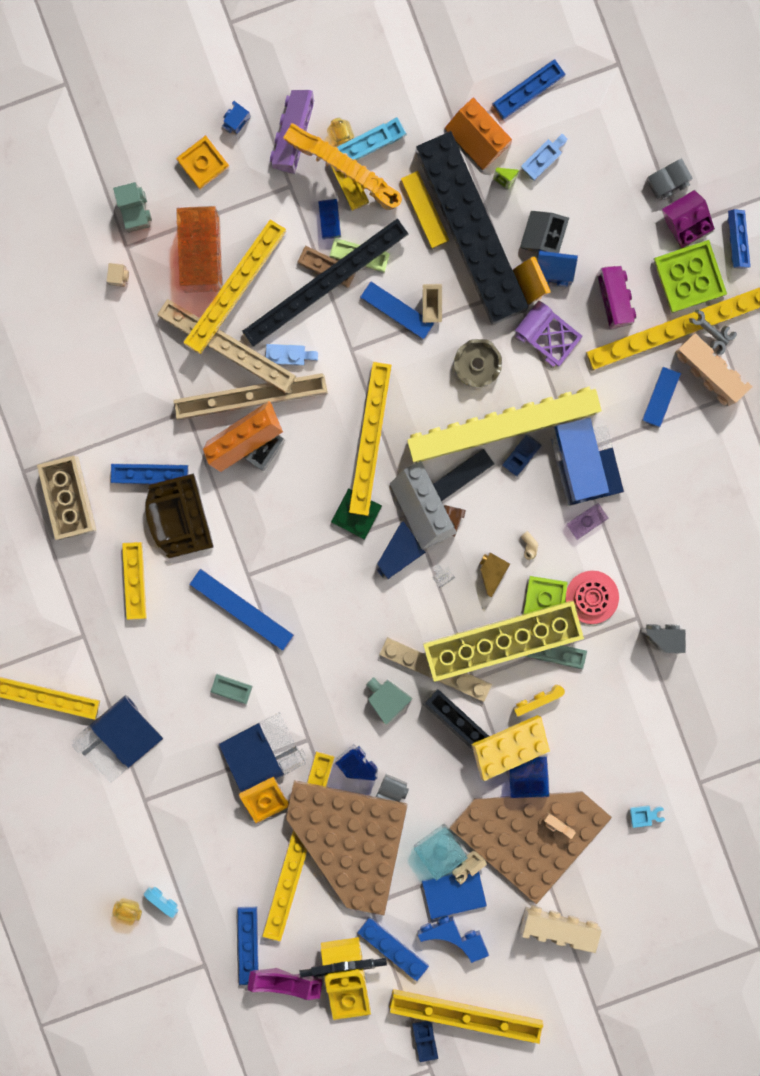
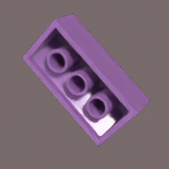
[269,90,315,174]

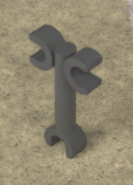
[689,310,737,355]

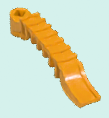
[283,123,402,210]

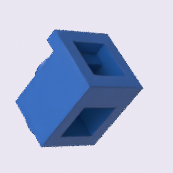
[222,100,251,134]

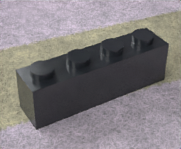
[423,689,489,750]

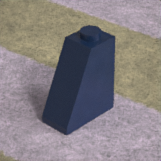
[376,521,426,579]

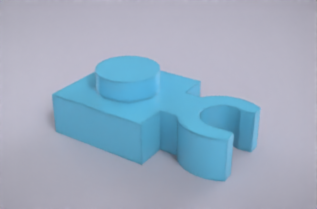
[385,117,407,144]
[630,805,665,828]

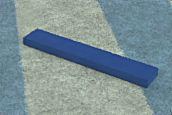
[189,569,294,650]

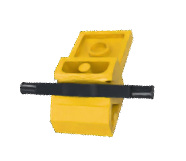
[299,937,387,1020]

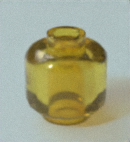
[327,118,354,147]
[112,898,142,926]

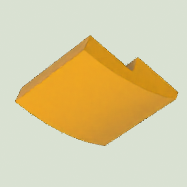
[513,257,551,305]

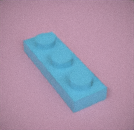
[337,123,393,160]

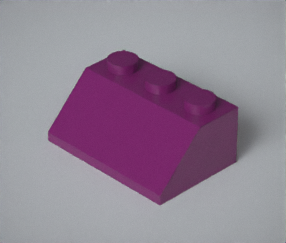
[597,266,637,330]

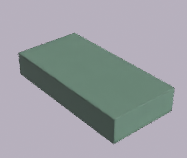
[210,674,253,704]

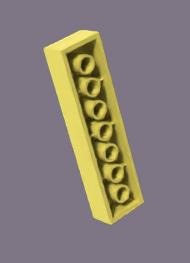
[423,601,584,682]

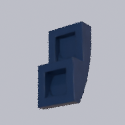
[502,433,542,477]
[412,1021,439,1062]

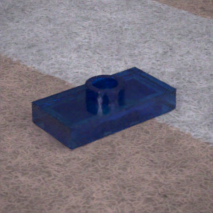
[318,199,341,240]

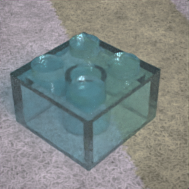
[414,823,468,881]

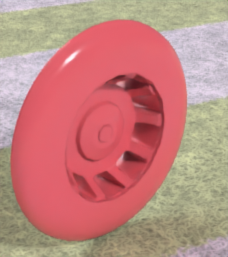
[566,570,619,624]

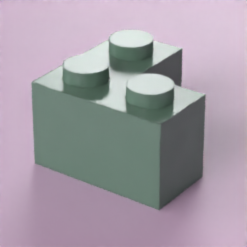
[113,182,152,233]

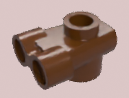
[444,505,466,537]

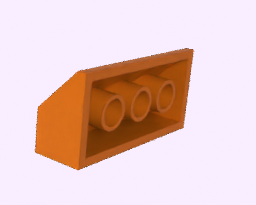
[203,401,283,472]

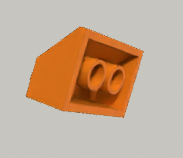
[444,97,512,171]

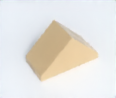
[422,284,442,322]

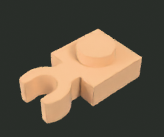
[543,812,576,839]

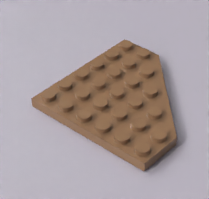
[286,780,408,916]
[449,791,612,904]

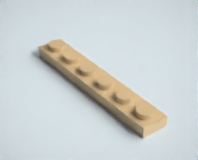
[379,637,492,702]

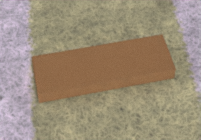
[297,245,356,288]

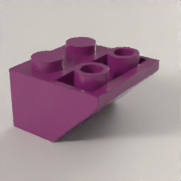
[662,190,715,248]

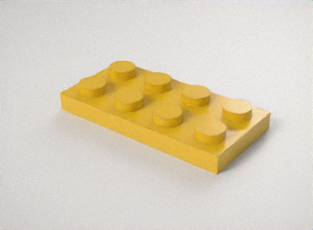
[471,715,550,781]

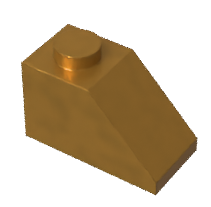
[479,552,510,597]

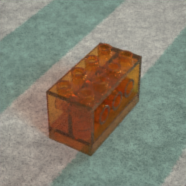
[176,206,223,293]

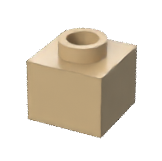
[107,263,129,287]

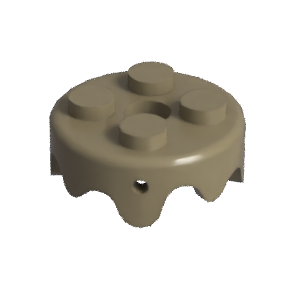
[454,339,502,388]

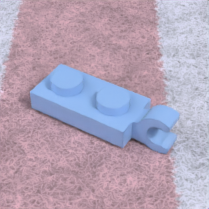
[521,134,567,181]
[266,344,318,366]

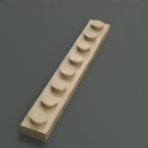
[157,299,296,393]

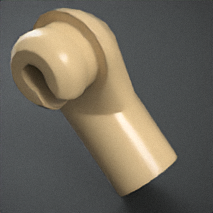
[520,531,538,560]

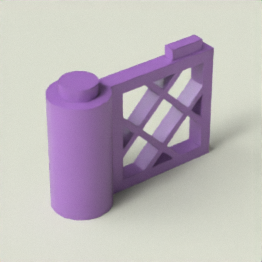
[515,300,583,367]

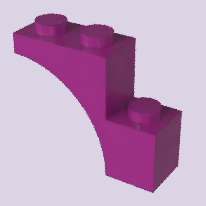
[247,968,323,1000]

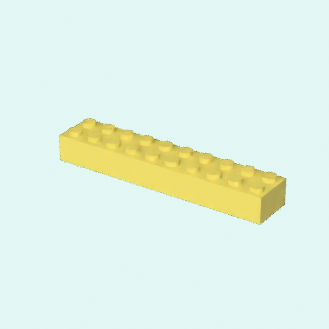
[407,387,602,464]

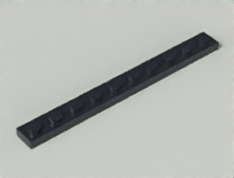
[242,218,409,347]

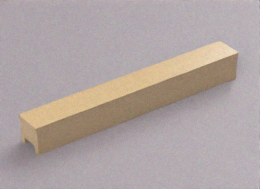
[173,373,328,420]

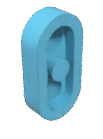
[144,887,178,918]

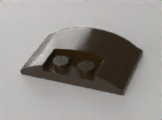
[145,473,214,558]

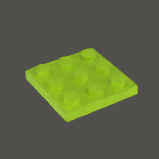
[653,240,727,313]

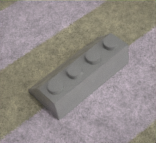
[390,461,457,550]

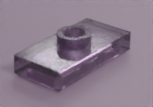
[566,503,609,540]

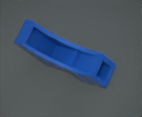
[418,916,489,963]

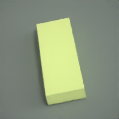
[330,238,390,273]

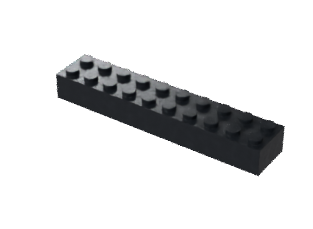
[416,131,529,326]

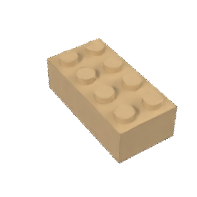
[37,456,97,540]

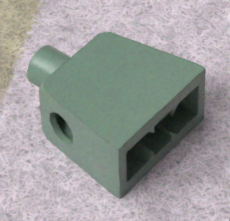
[366,677,412,725]

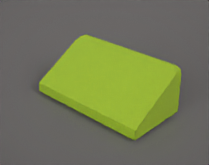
[493,168,519,189]

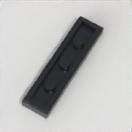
[433,449,495,502]

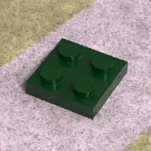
[331,488,382,540]

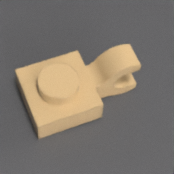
[452,850,487,884]

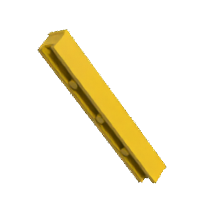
[389,989,543,1044]

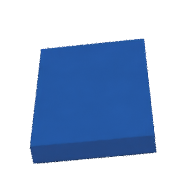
[422,871,487,919]

